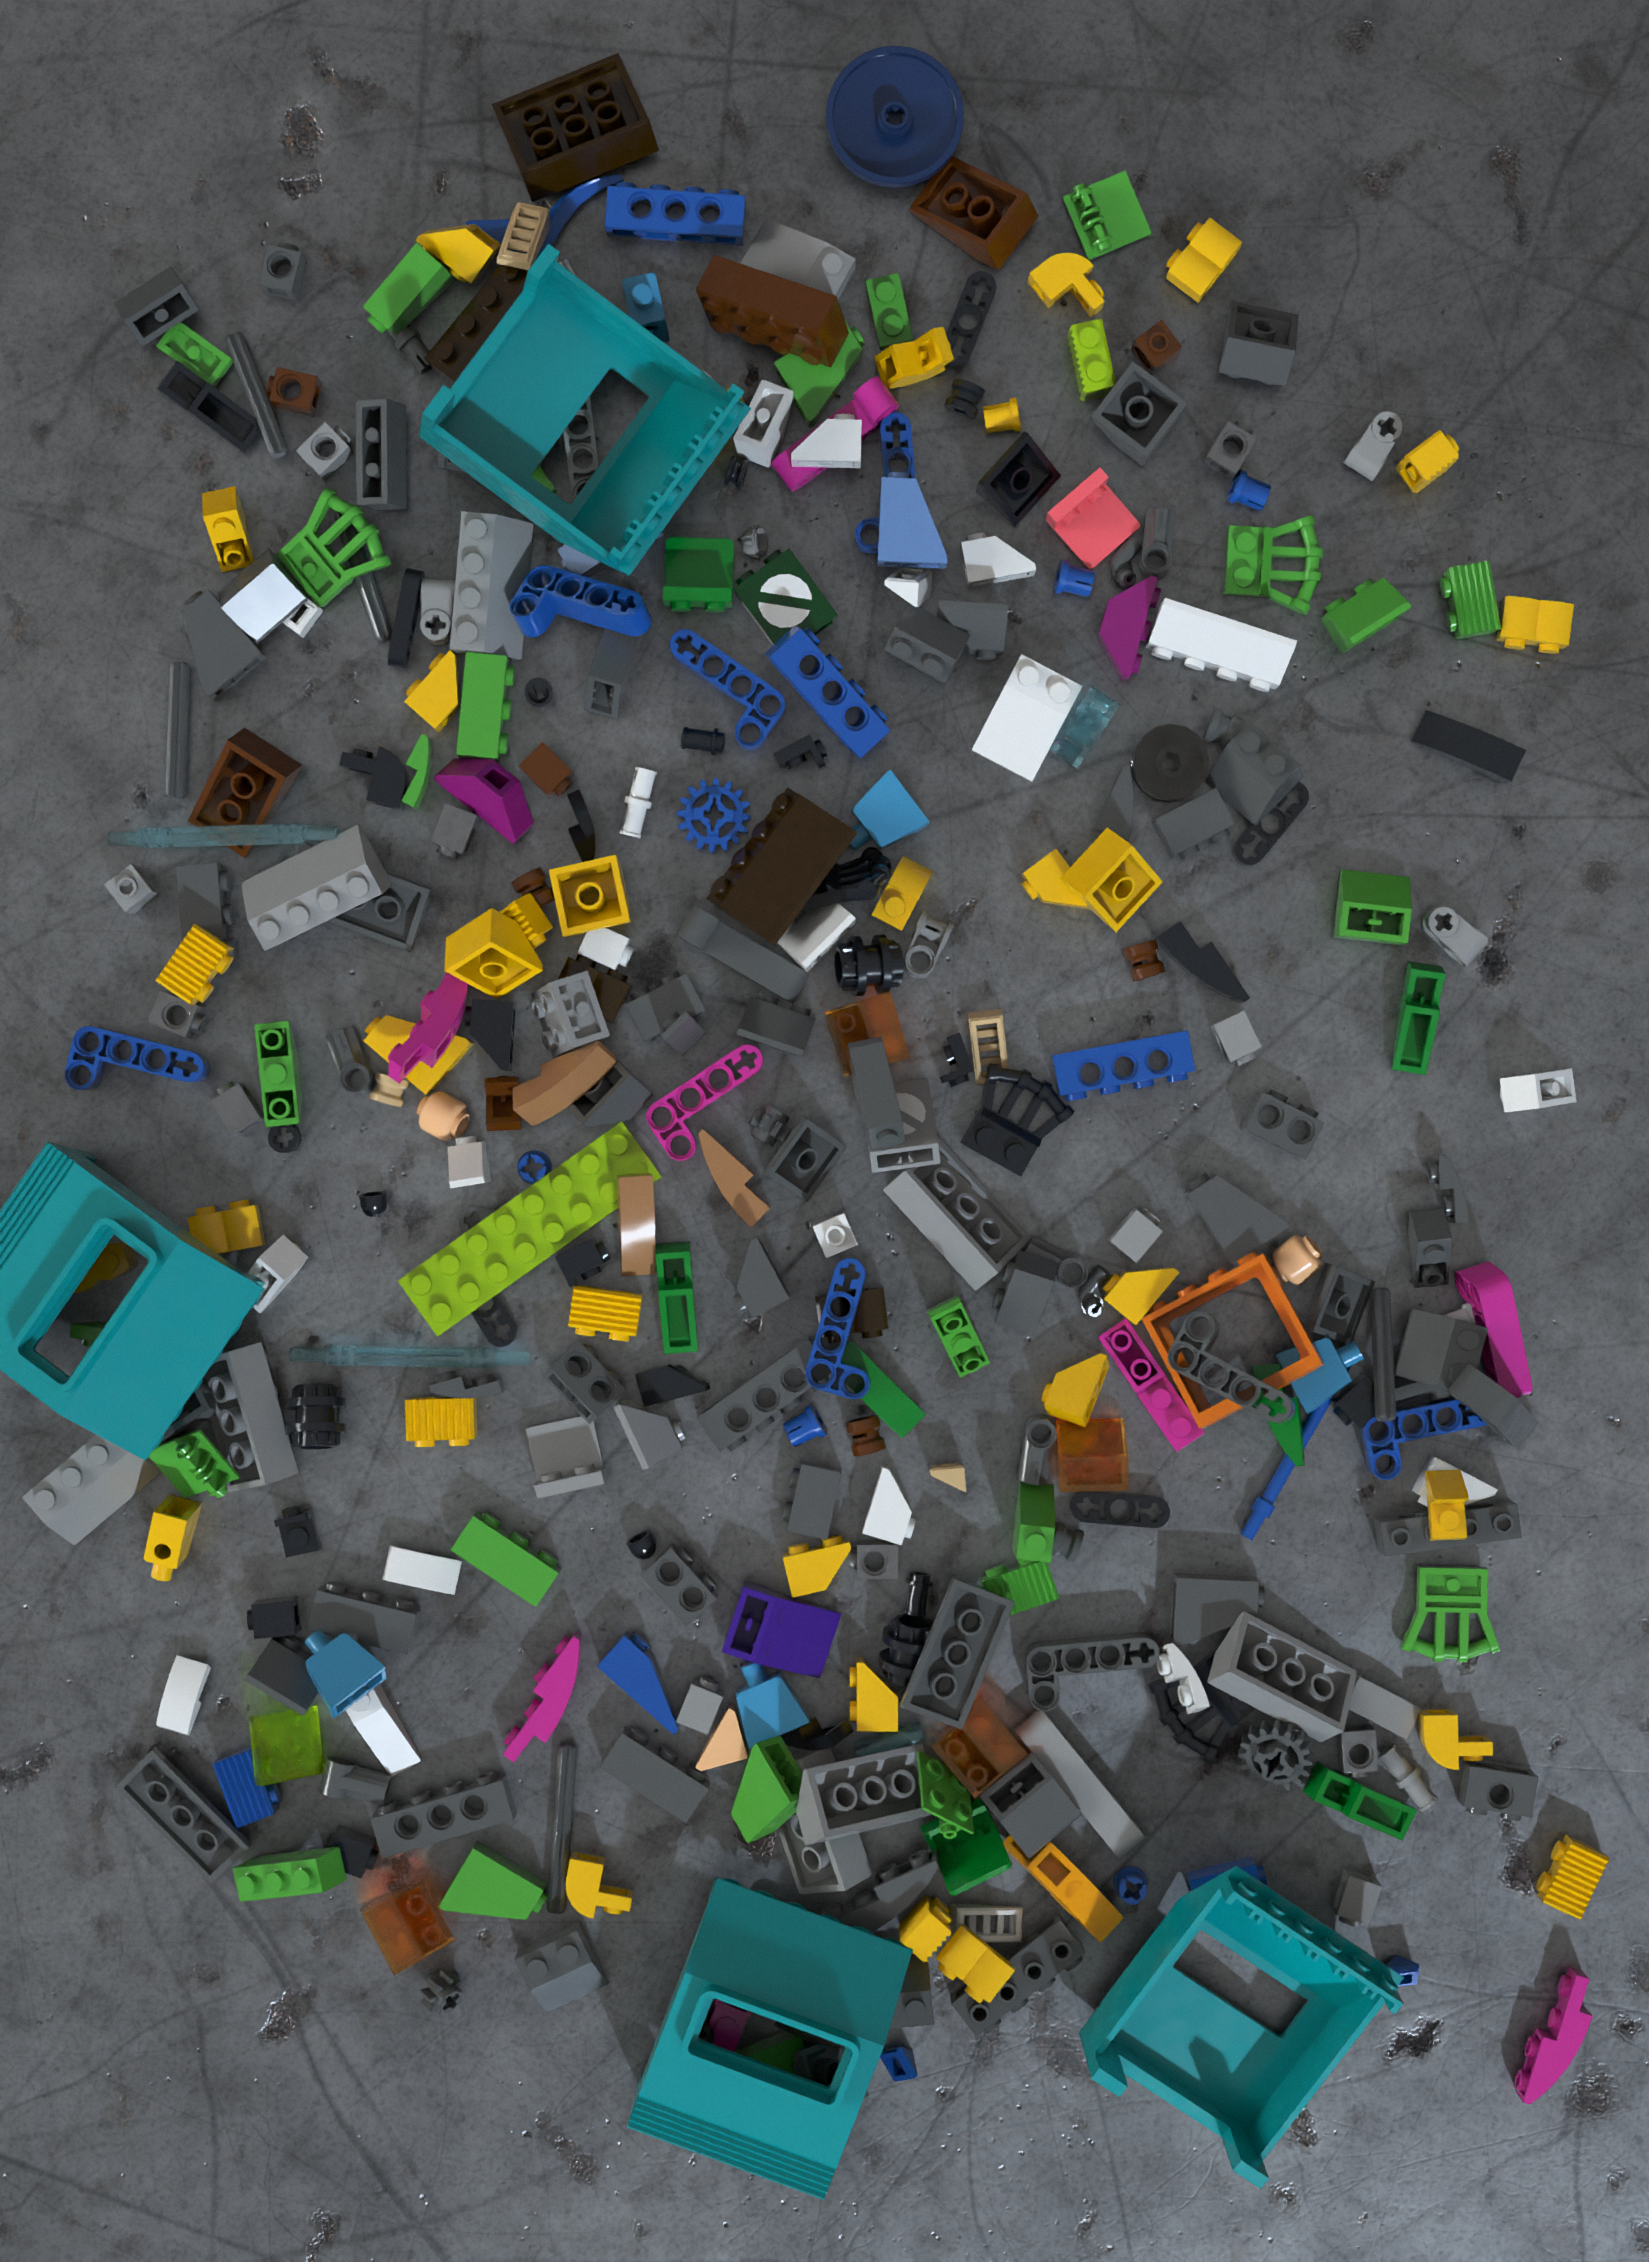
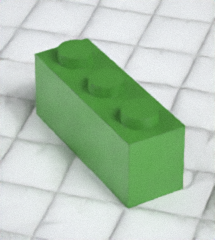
[456,652,515,762]
[450,1512,562,1607]
[232,1846,347,1902]

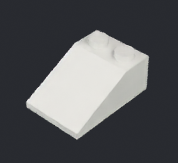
[972,654,1082,782]
[777,903,856,972]

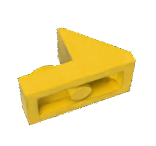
[1425,1470,1469,1541]

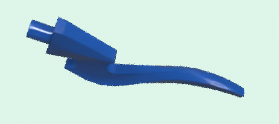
[466,174,623,266]

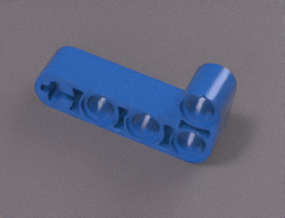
[855,412,916,555]
[510,565,652,637]
[670,629,785,751]
[64,1026,210,1090]
[805,1258,871,1399]
[1359,1396,1487,1480]

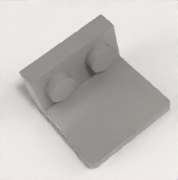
[530,971,610,1058]
[526,1416,607,1499]

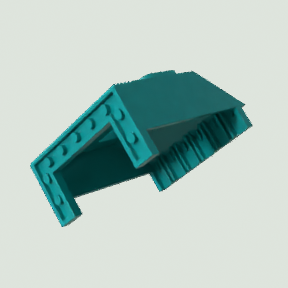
[419,243,751,576]
[0,1141,265,1461]
[1079,1866,1404,2189]
[627,1877,913,2200]

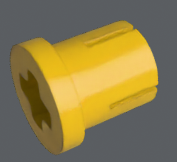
[983,397,1022,434]

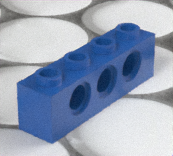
[605,182,746,246]
[764,626,891,759]
[1050,1030,1196,1101]

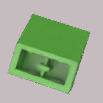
[1333,869,1412,945]

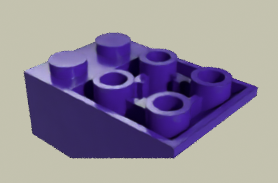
[722,1581,842,1678]

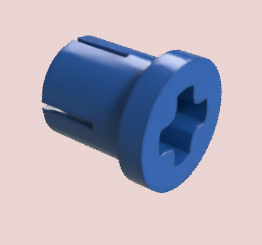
[1227,469,1271,511]
[1053,559,1095,597]
[517,1150,552,1184]
[783,1404,828,1447]
[1113,1866,1148,1905]

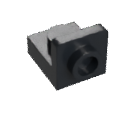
[773,734,828,771]
[939,1033,974,1087]
[274,1505,321,1558]

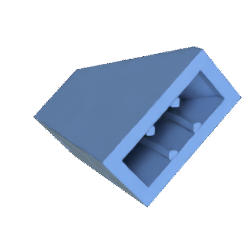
[877,472,948,569]

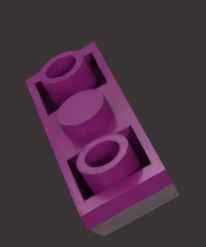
[1097,576,1161,682]
[434,758,534,844]

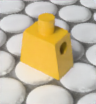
[144,1494,202,1581]

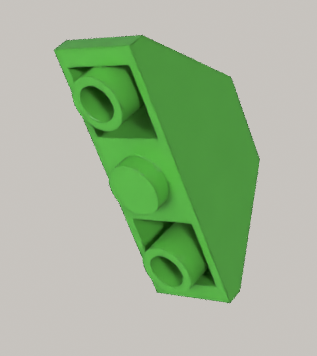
[254,1021,302,1127]
[926,1295,990,1378]

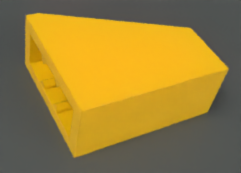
[363,1015,474,1095]

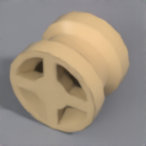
[369,1072,409,1108]

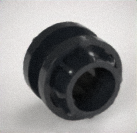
[834,934,904,997]
[286,1383,346,1450]
[878,1614,934,1687]

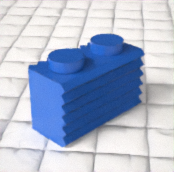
[212,1744,282,1828]

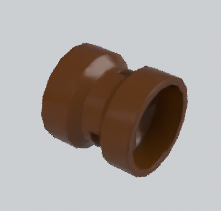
[511,867,555,908]
[1123,939,1166,982]
[846,1415,886,1456]

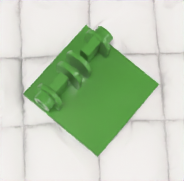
[1062,170,1152,260]
[149,1429,240,1498]
[916,1751,974,1839]

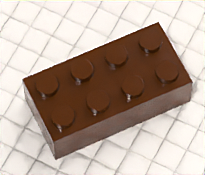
[696,255,849,368]

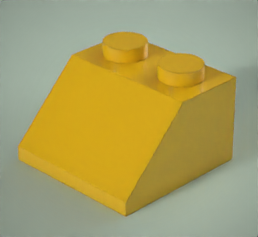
[1060,827,1163,932]
[549,855,631,937]
[444,908,543,999]

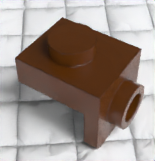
[484,1076,522,1131]

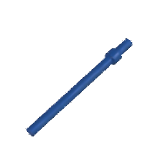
[1241,1365,1352,1541]

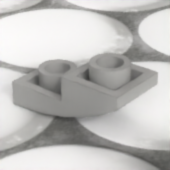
[1349,1676,1421,1740]

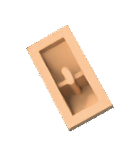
[695,1702,749,1771]

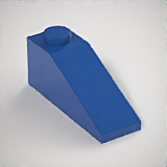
[597,1631,680,1735]

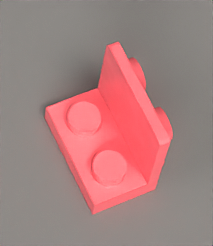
[1045,467,1141,570]

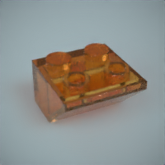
[824,991,911,1077]
[1055,1418,1129,1492]
[931,1694,1028,1799]
[360,1879,455,1975]

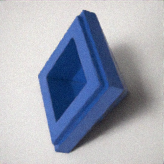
[1387,1955,1419,1987]
[880,2046,918,2082]

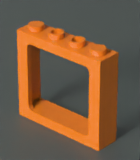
[1142,1252,1325,1429]

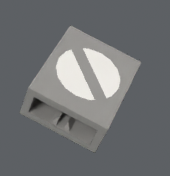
[866,1078,941,1173]

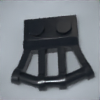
[800,847,891,912]
[960,1063,1075,1176]
[1148,1649,1256,1764]

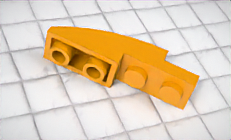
[1003,1835,1124,1943]

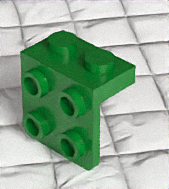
[663,537,734,612]
[920,1798,1012,1895]

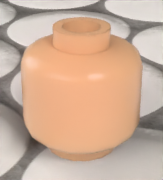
[417,1091,470,1141]
[1272,1235,1324,1285]

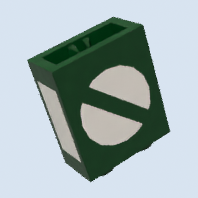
[733,548,838,646]

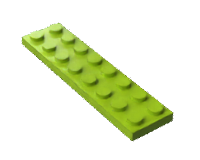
[398,1121,662,1337]

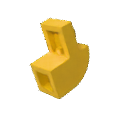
[1027,253,1105,318]
[874,327,954,389]
[871,855,934,931]
[1418,1709,1493,1770]
[566,1851,634,1919]

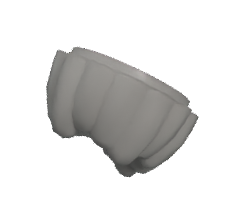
[741,525,768,558]

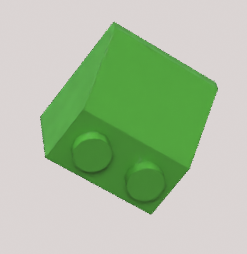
[1320,577,1412,654]

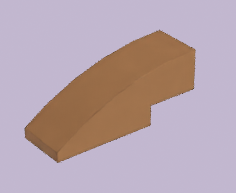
[512,1040,617,1126]
[698,1128,770,1228]
[617,1173,656,1276]

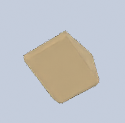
[929,1462,966,1492]

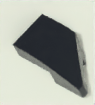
[567,790,595,862]
[635,1364,710,1407]
[781,1716,854,1750]

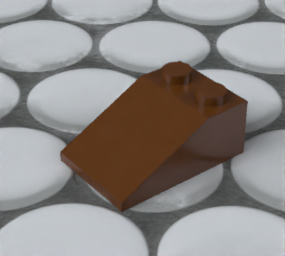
[909,156,1038,270]
[188,728,302,858]

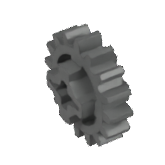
[1238,1719,1314,1791]

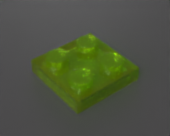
[248,1705,324,1786]

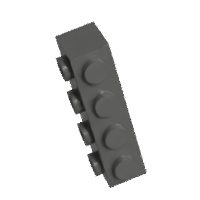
[950,1912,1085,2036]

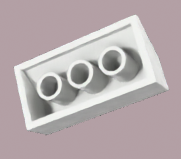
[1146,598,1297,692]

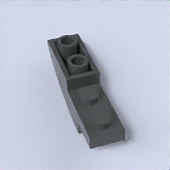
[820,1849,940,1932]

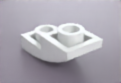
[383,1546,462,1595]
[1156,1643,1210,1714]
[156,1655,211,1736]

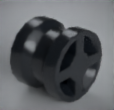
[944,378,985,418]

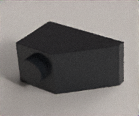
[464,999,516,1071]

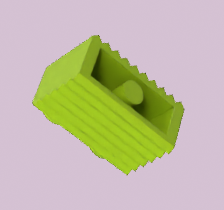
[1066,319,1116,401]

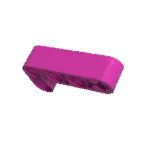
[771,376,899,492]
[646,1045,763,1161]
[1454,1261,1533,1398]

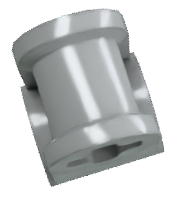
[1343,411,1402,481]
[420,578,455,647]
[1421,907,1489,968]
[903,910,954,979]

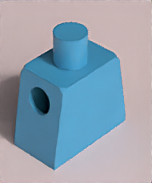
[621,272,670,342]
[850,770,930,851]
[1276,1337,1364,1414]
[305,1630,387,1718]
[736,1662,810,1748]

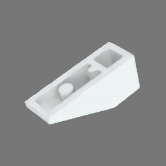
[346,1684,422,1778]

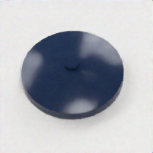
[826,46,964,188]

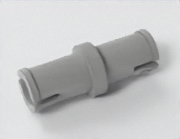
[1378,1744,1438,1812]

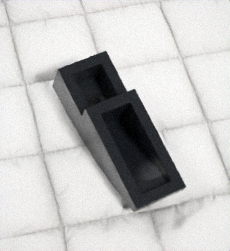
[156,361,260,453]
[1411,710,1526,784]
[1155,921,1250,1003]

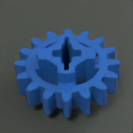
[677,778,751,854]

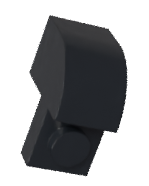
[339,746,410,811]

